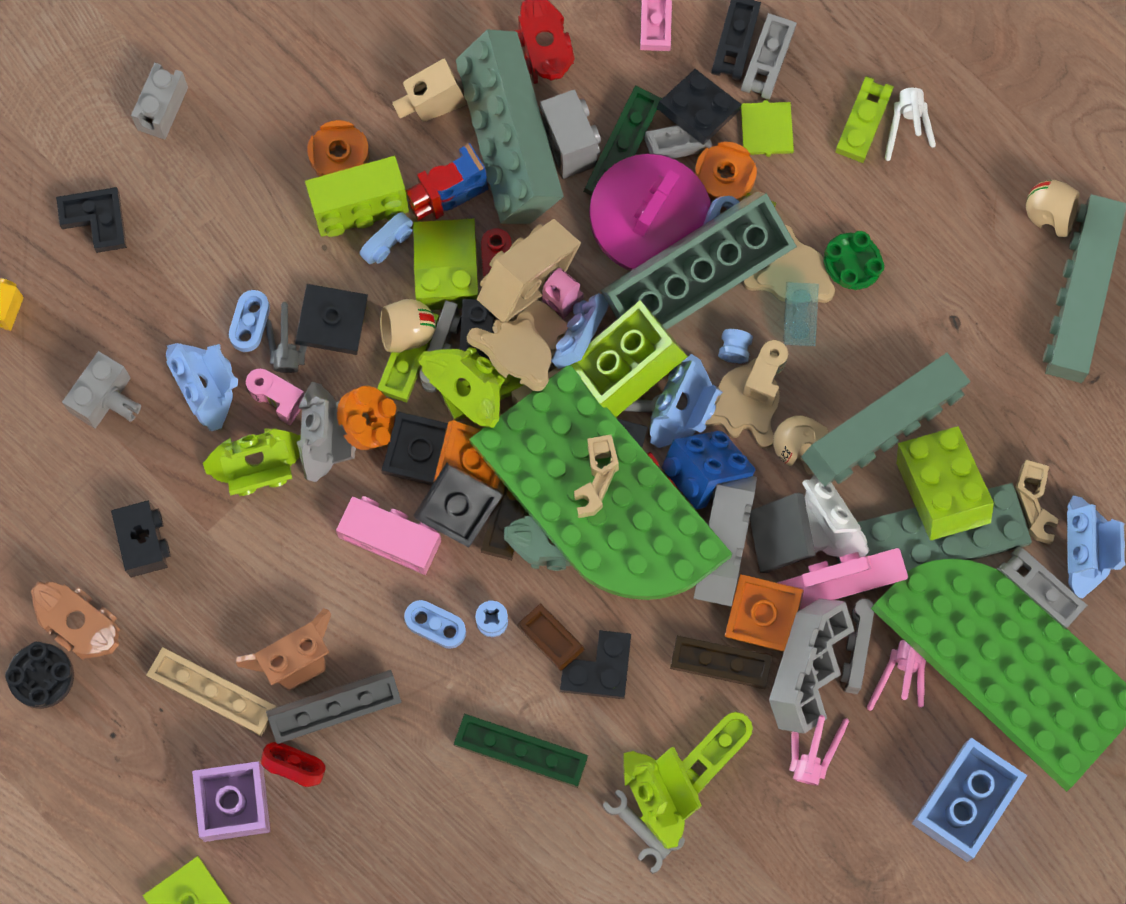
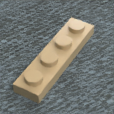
[146,647,276,737]

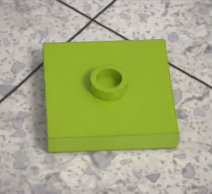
[142,856,231,904]

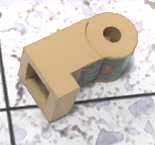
[743,340,788,407]

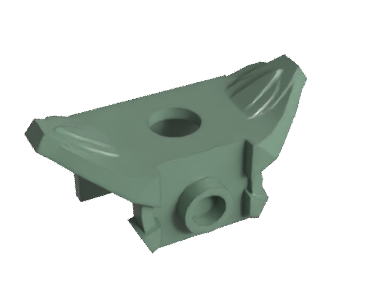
[504,516,572,571]

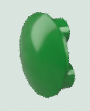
[823,231,885,290]

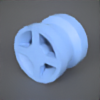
[718,329,753,364]
[475,601,508,637]

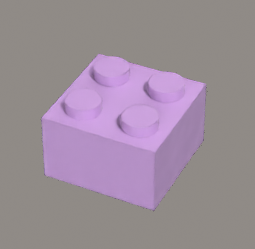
[192,761,270,842]

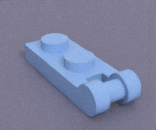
[551,293,608,369]

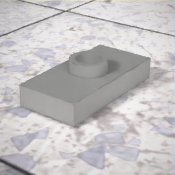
[644,125,712,159]

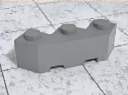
[694,476,757,606]
[769,599,854,734]

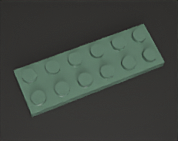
[836,483,1032,572]

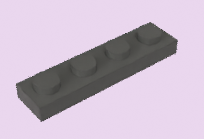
[266,670,402,744]

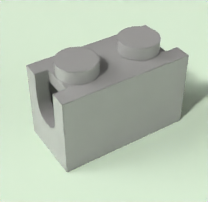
[131,63,188,140]

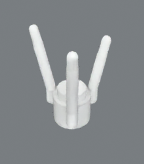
[885,88,936,161]

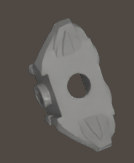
[297,382,356,482]

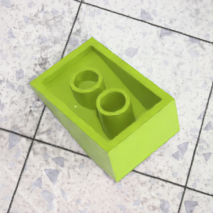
[413,218,479,310]

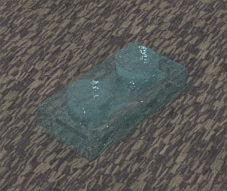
[783,282,819,346]

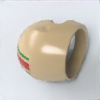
[1026,179,1080,237]
[380,299,435,353]

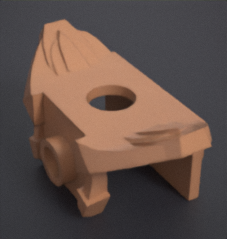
[31,581,120,660]
[236,608,331,691]

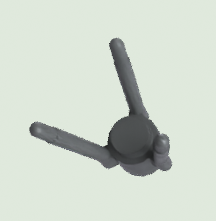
[266,302,307,373]

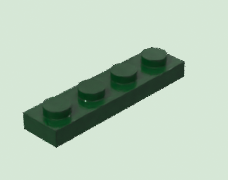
[583,85,662,196]
[453,713,588,788]

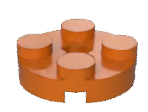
[307,120,369,177]
[695,142,757,202]
[337,386,397,450]

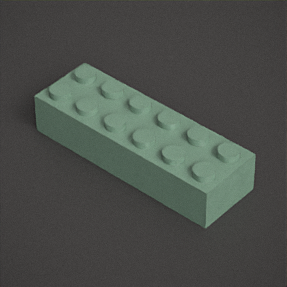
[455,29,564,224]
[600,192,797,330]

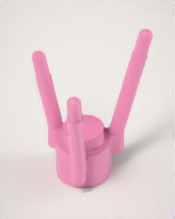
[867,640,926,711]
[789,715,849,786]

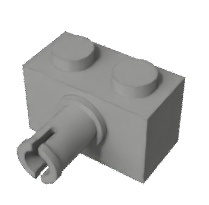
[62,351,141,429]

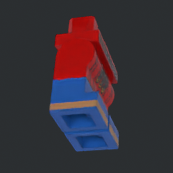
[406,143,489,220]

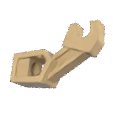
[574,435,619,518]
[1015,460,1059,545]

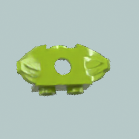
[418,347,505,428]
[203,428,301,496]
[623,747,702,849]

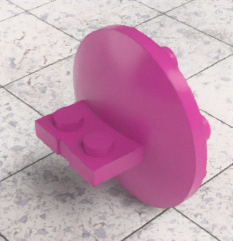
[589,154,711,271]

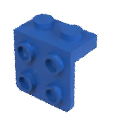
[661,431,755,509]

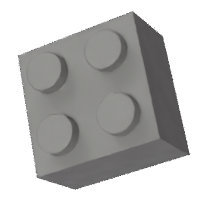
[540,89,601,179]

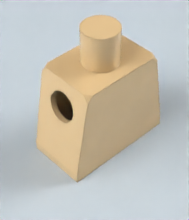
[392,58,467,122]

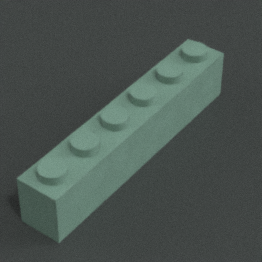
[1043,194,1126,383]
[801,353,971,487]

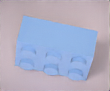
[912,738,1027,862]

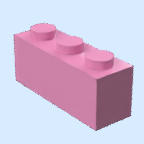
[336,496,441,575]

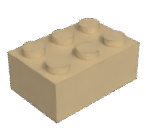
[477,219,581,323]

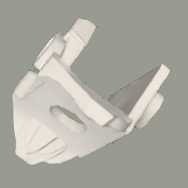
[802,474,870,558]

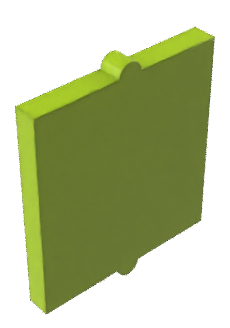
[741,100,794,157]

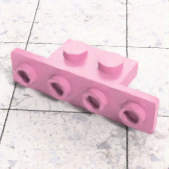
[777,548,908,610]

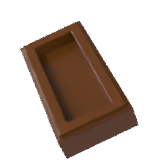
[517,603,585,671]

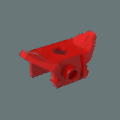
[514,0,575,84]

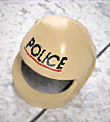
[773,415,828,474]

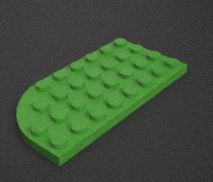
[469,365,732,600]
[871,559,1126,792]

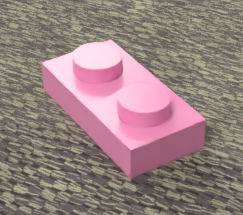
[640,0,672,51]

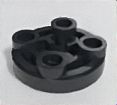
[5,641,74,709]

